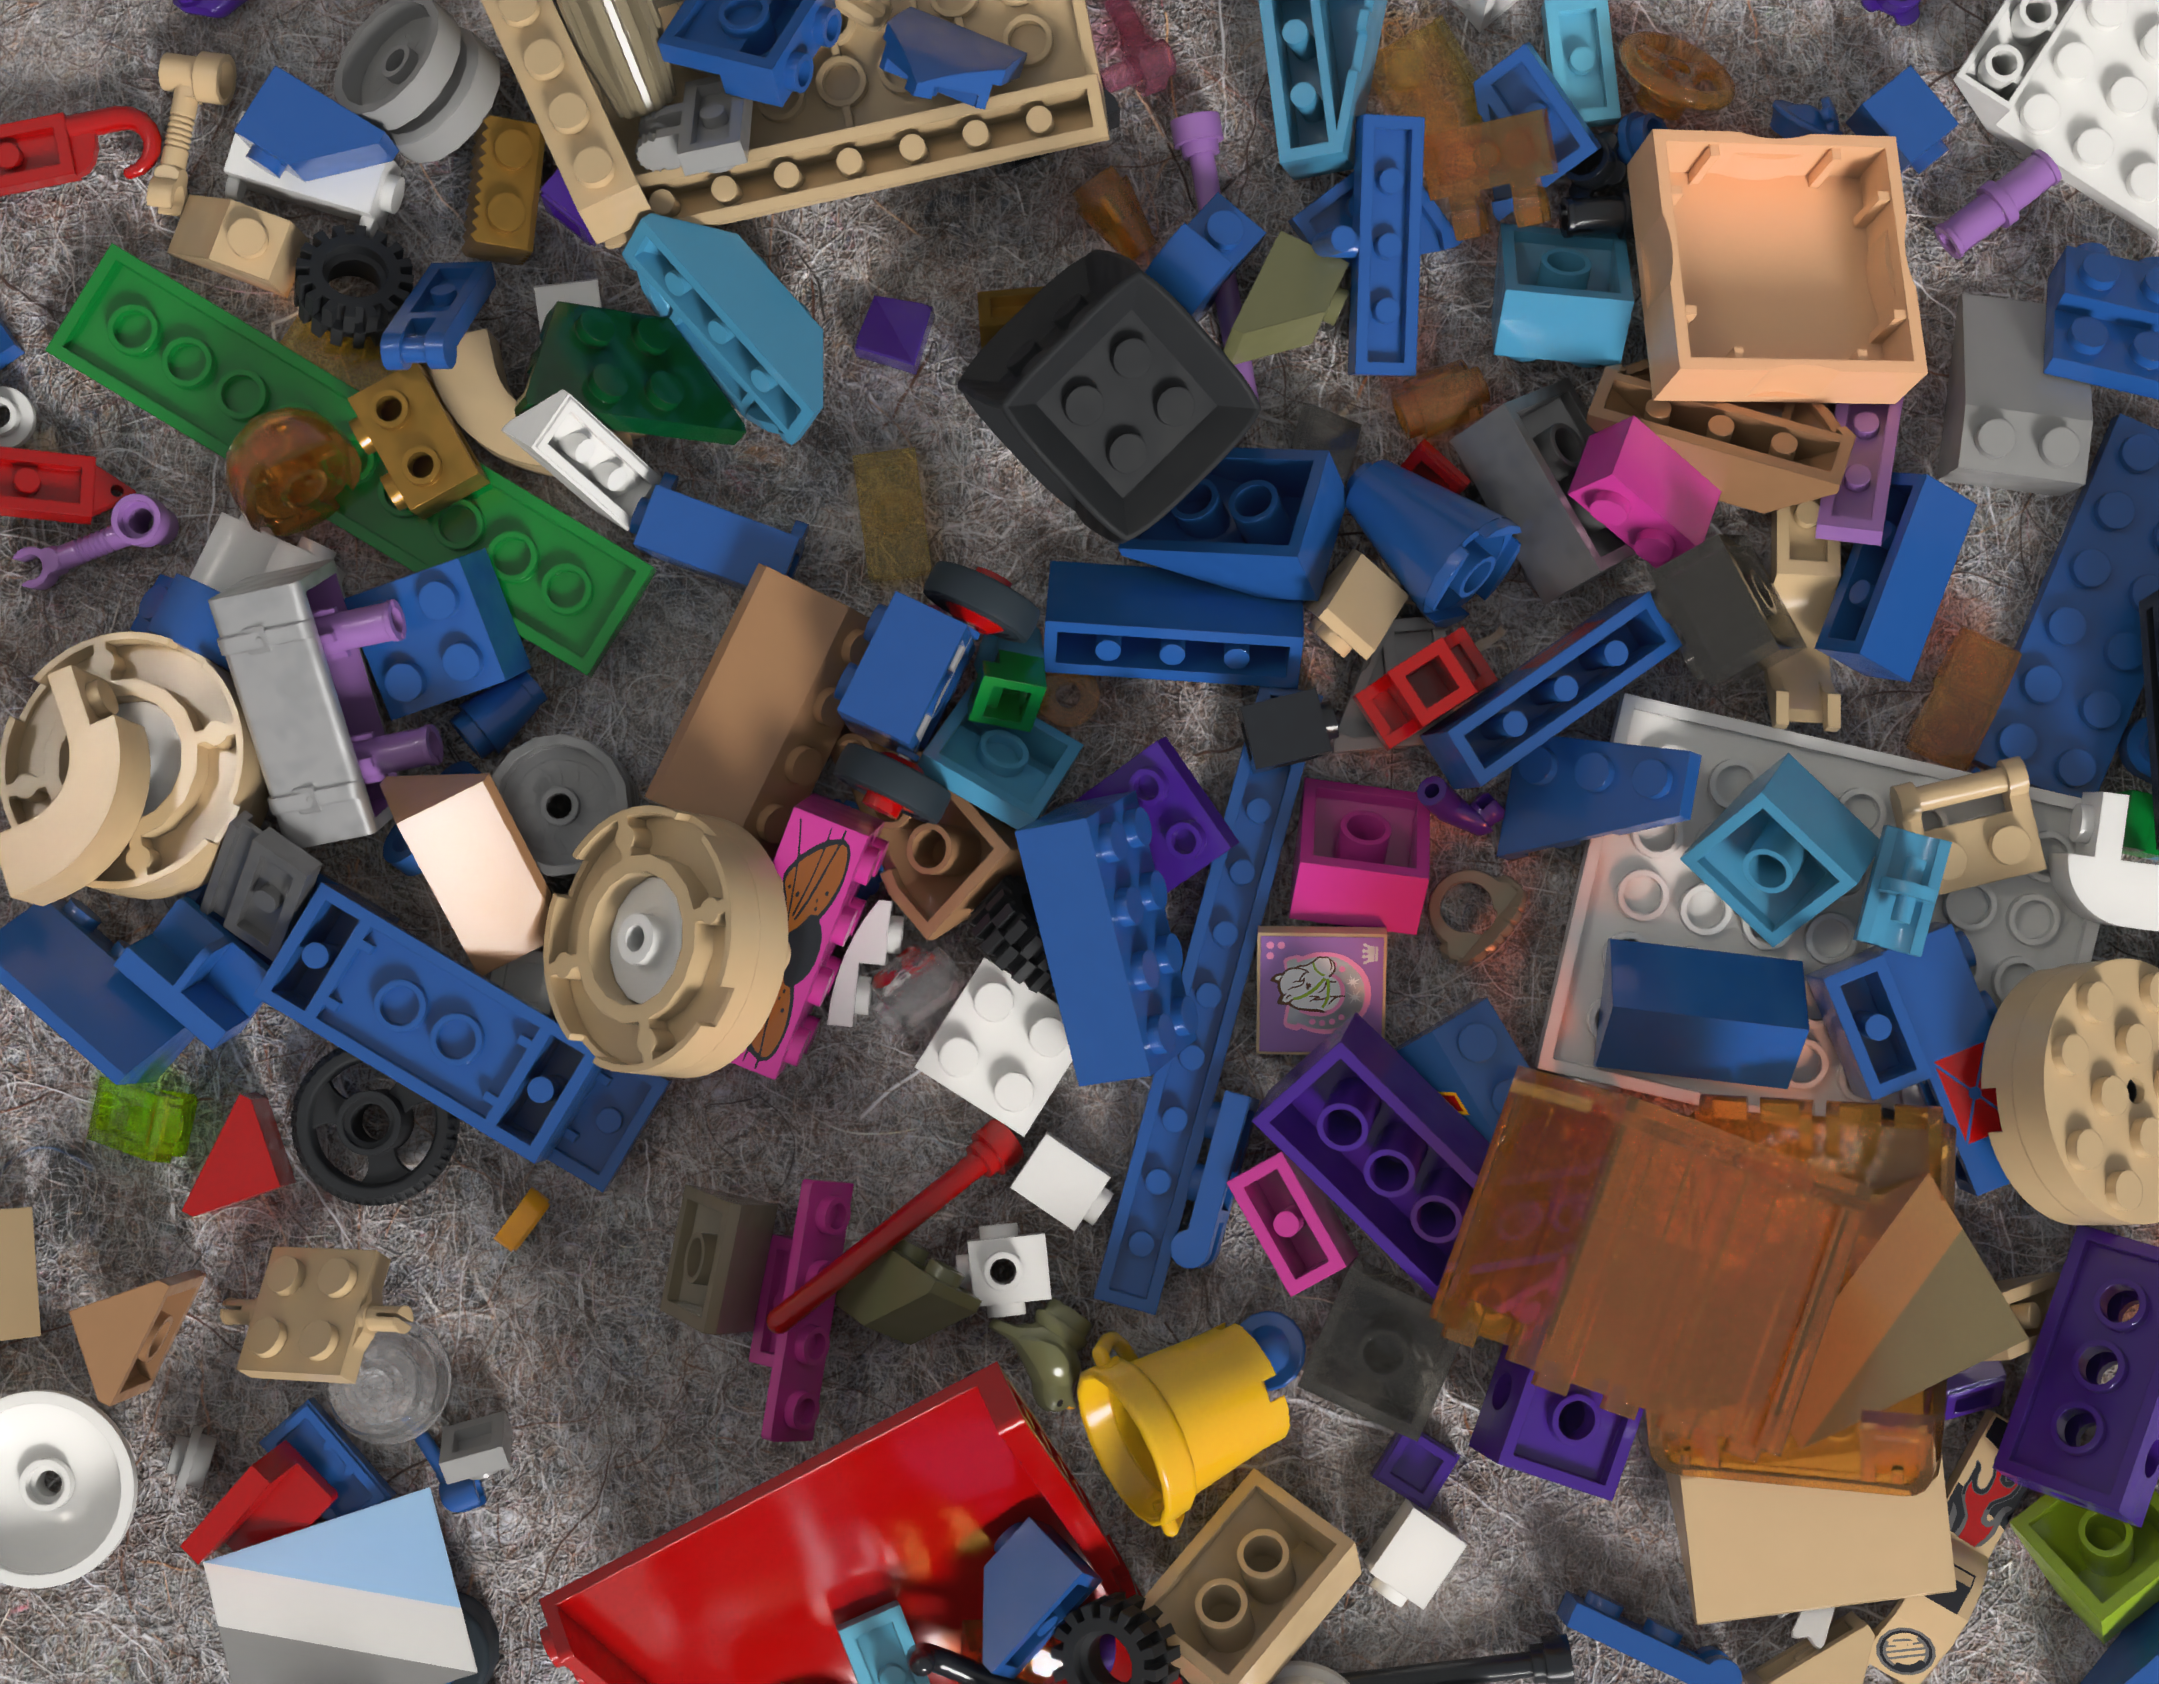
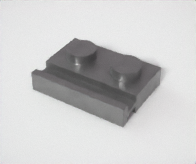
[200,810,322,961]

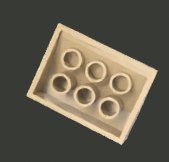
[1658,1388,1957,1625]

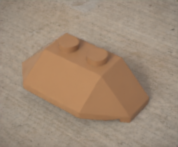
[1586,359,1856,514]

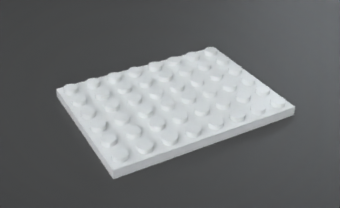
[1534,693,2100,1164]

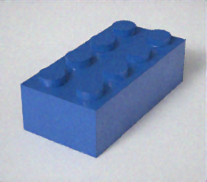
[1015,790,1198,1087]

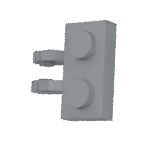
[635,75,753,176]

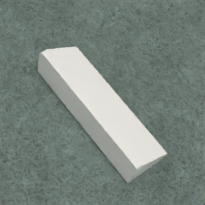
[501,389,662,531]

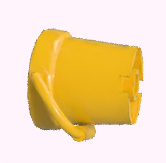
[1077,1322,1290,1537]

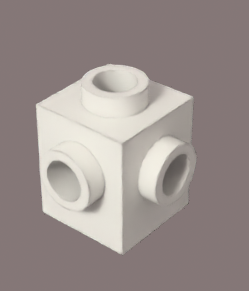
[956,1223,1052,1318]

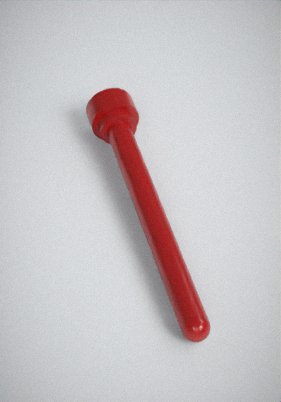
[766,1118,1025,1334]

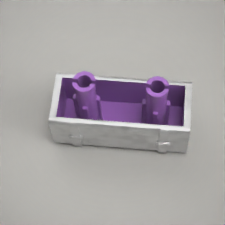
[208,559,444,848]

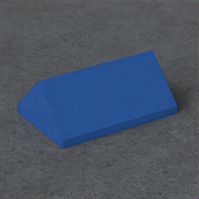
[1593,938,1810,1089]

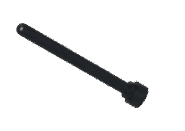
[1338,1633,1574,1684]

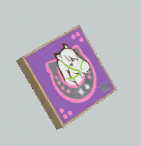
[1256,926,1387,1055]

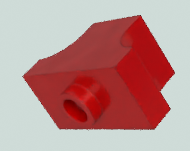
[1353,626,1498,751]

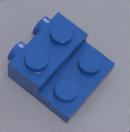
[657,0,842,108]
[2043,242,2159,400]

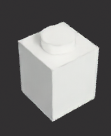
[1010,1131,1114,1231]
[1364,1498,1467,1610]

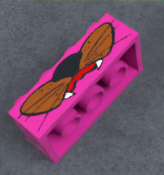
[731,793,889,1080]

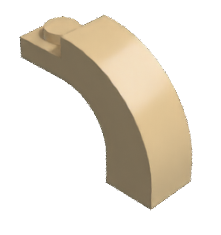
[430,328,647,476]
[0,665,151,906]

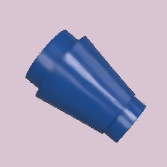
[449,671,548,760]

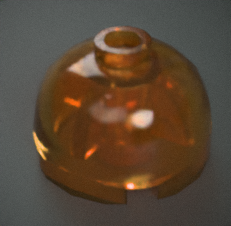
[225,407,362,536]

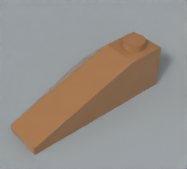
[830,724,1025,940]

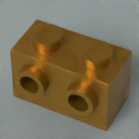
[347,363,490,520]

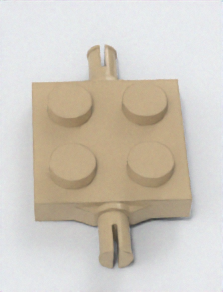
[220,1247,414,1384]

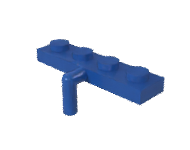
[1312,114,1425,377]

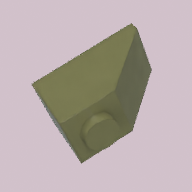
[1223,230,1350,365]

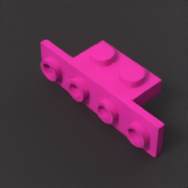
[749,1179,854,1442]

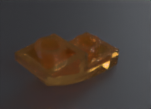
[1904,625,2022,772]

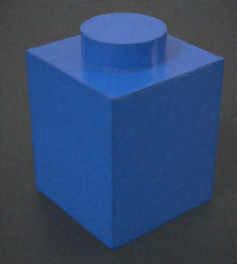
[1845,65,1959,175]

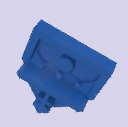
[879,7,1027,109]

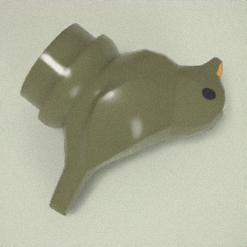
[988,1297,1093,1413]

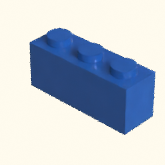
[1815,472,1977,682]

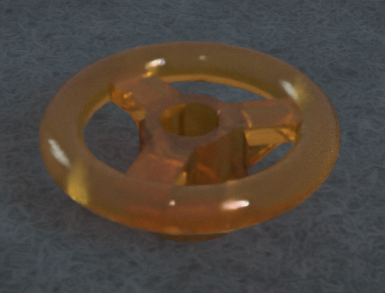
[1618,31,1736,120]

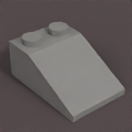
[1937,293,2093,497]

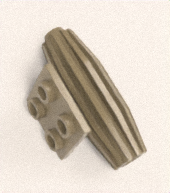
[554,0,684,119]

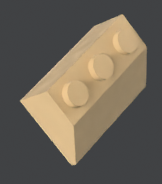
[1142,1468,1362,1684]

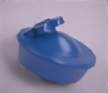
[1770,96,1843,138]
[1240,1311,1306,1391]

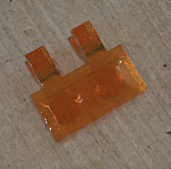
[1423,108,1559,241]

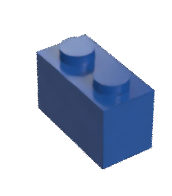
[1805,951,1934,1101]

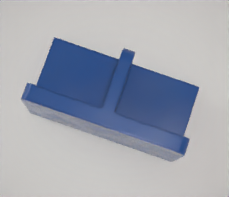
[113,896,270,1050]

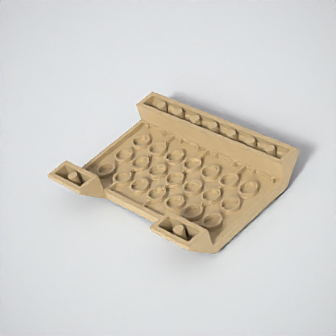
[582,0,1110,250]

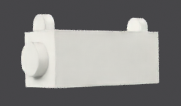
[223,111,405,239]

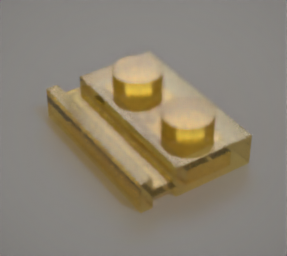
[1371,15,1484,173]

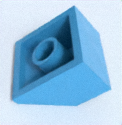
[1491,223,1634,368]
[1680,753,1880,947]

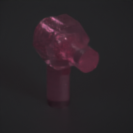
[1100,0,1177,97]

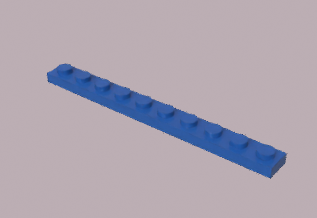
[1093,686,1323,1315]

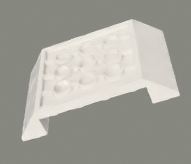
[1953,0,2159,242]

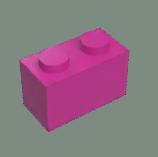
[1568,415,1721,569]
[1226,1151,1359,1297]

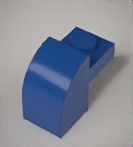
[1144,192,1267,322]
[130,573,231,673]

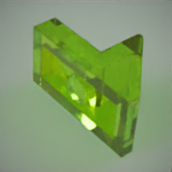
[87,1076,198,1163]

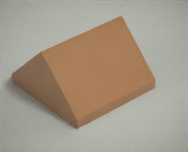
[68,1269,206,1406]

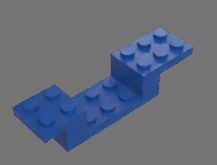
[184,871,672,1193]

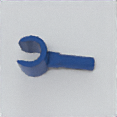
[415,1431,487,1513]

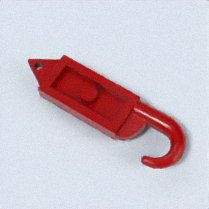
[0,105,162,196]
[0,446,136,525]

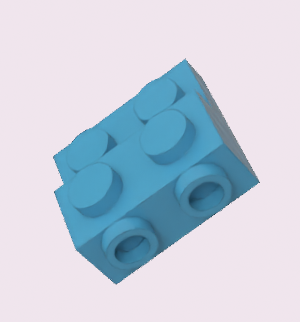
[917,681,1084,830]

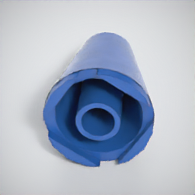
[1345,459,1522,628]

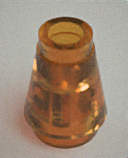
[1072,165,1158,260]

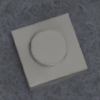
[439,1410,513,1485]

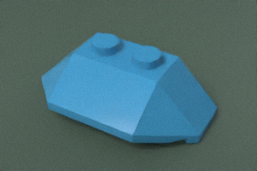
[622,213,823,445]

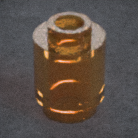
[1391,359,1490,440]

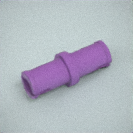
[1934,149,2062,259]

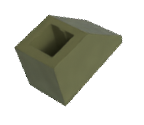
[835,1233,982,1345]

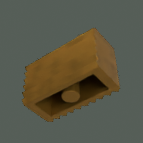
[460,115,545,265]

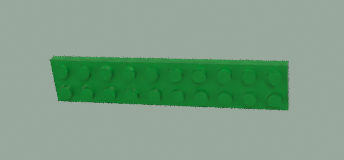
[45,243,657,678]

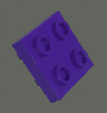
[1074,736,1240,893]

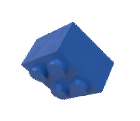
[343,548,532,721]

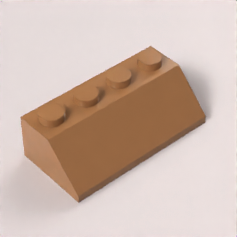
[644,563,870,859]

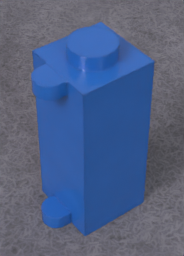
[630,472,809,591]

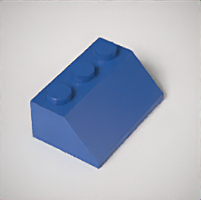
[0,897,196,1085]

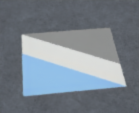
[203,1487,478,1684]

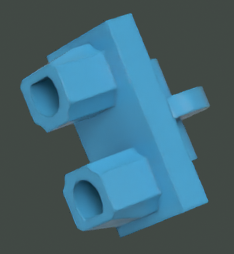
[1853,825,1952,957]

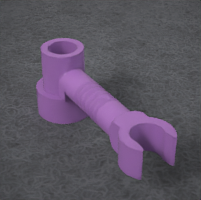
[12,494,179,590]

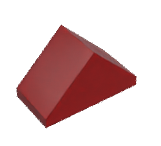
[182,1092,296,1217]

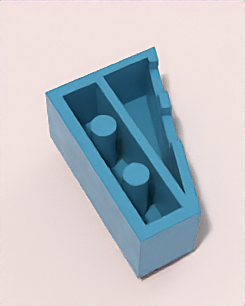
[1259,0,1387,180]

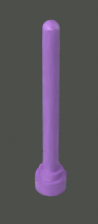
[1170,111,1259,401]

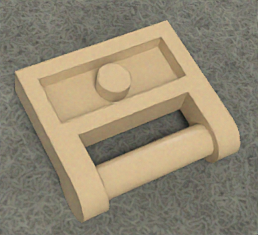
[1890,756,2047,895]

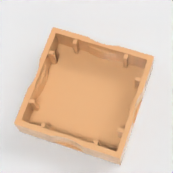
[1627,129,1928,404]

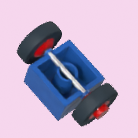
[833,561,1040,824]

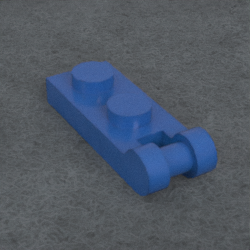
[380,261,496,370]
[1170,1090,1260,1269]
[1556,1589,1742,1684]

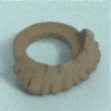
[1427,869,1527,966]

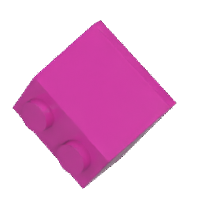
[1289,778,1430,935]

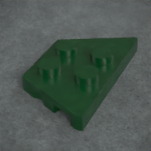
[514,301,746,445]

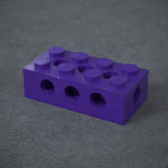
[1468,1201,1698,1501]
[1992,1225,2159,1528]

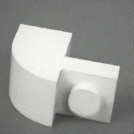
[2048,792,2159,932]

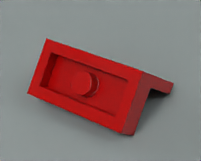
[180,1440,338,1564]

